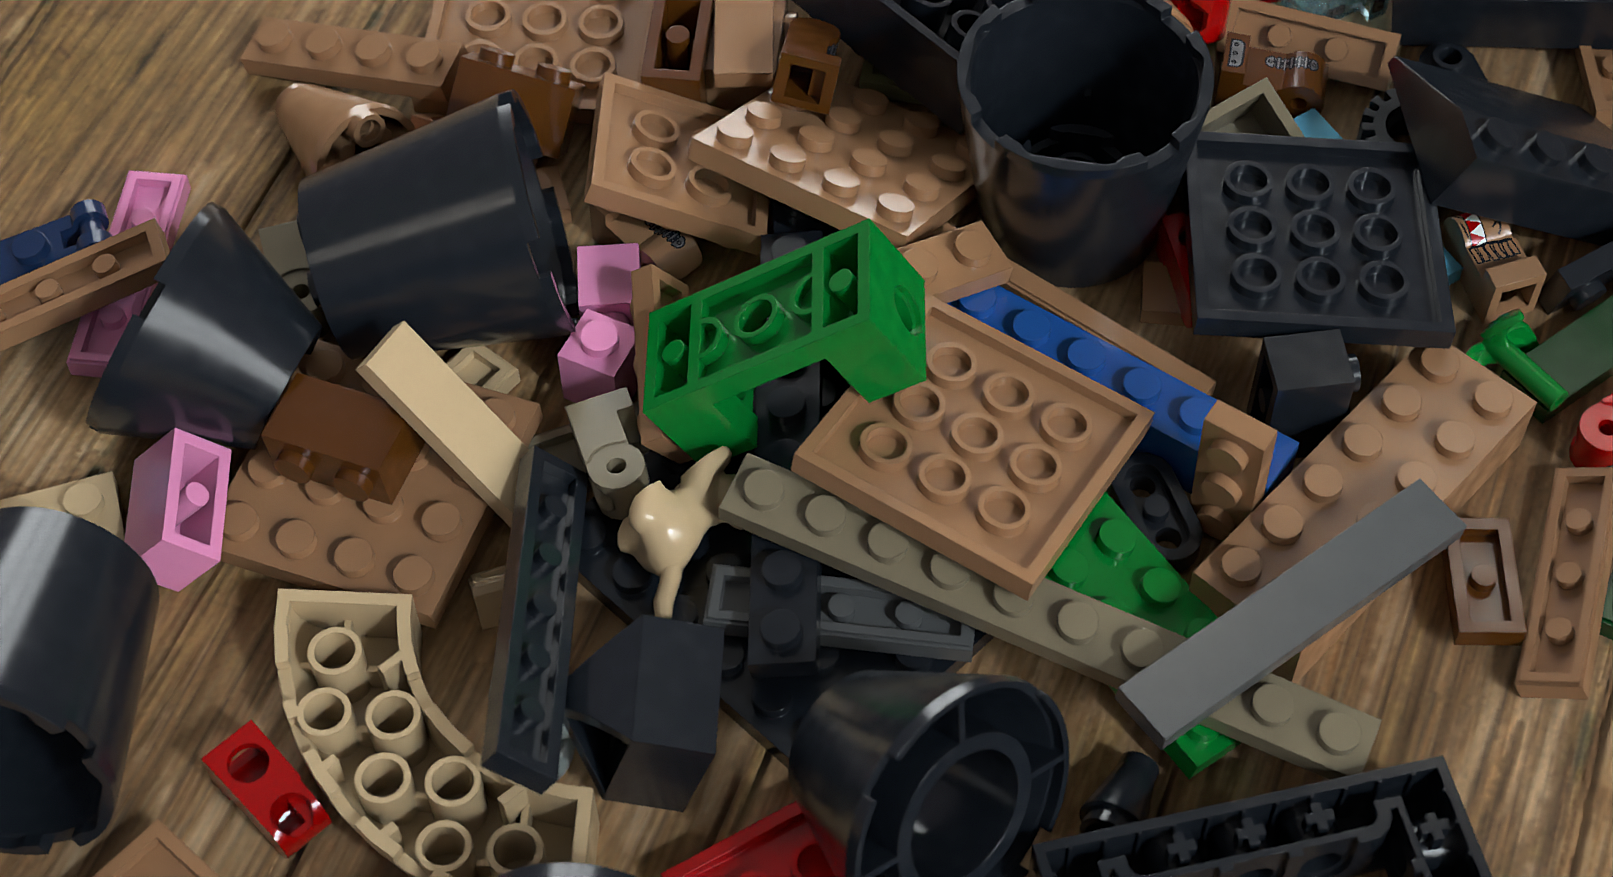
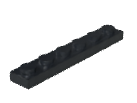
[480,445,588,795]

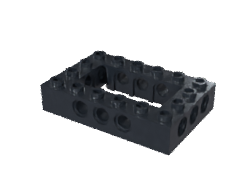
[1028,755,1492,877]

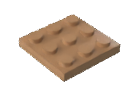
[584,72,769,256]

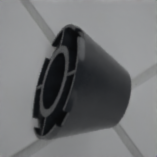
[86,202,323,450]
[788,670,1070,877]

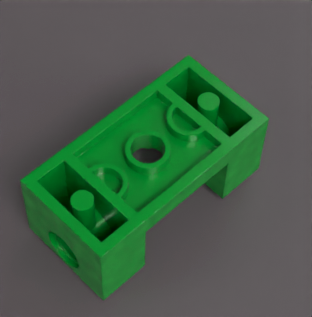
[643,218,927,462]

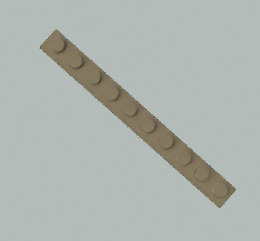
[719,453,1382,780]

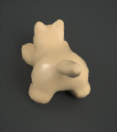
[617,446,743,619]

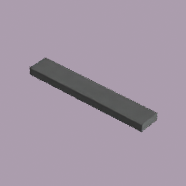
[1115,479,1467,750]

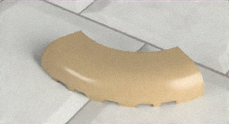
[274,588,600,877]

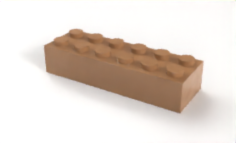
[1189,345,1537,684]

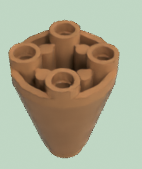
[275,83,415,176]

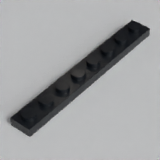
[748,230,824,679]

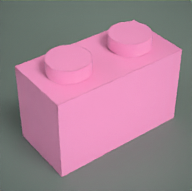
[124,428,232,592]

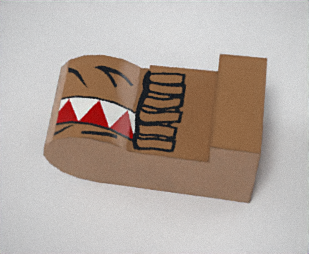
[1442,213,1547,324]

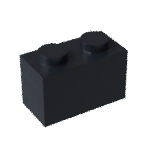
[1246,329,1361,458]

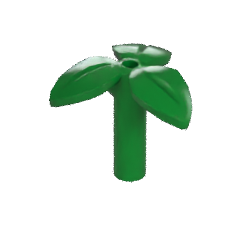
[1466,309,1569,411]

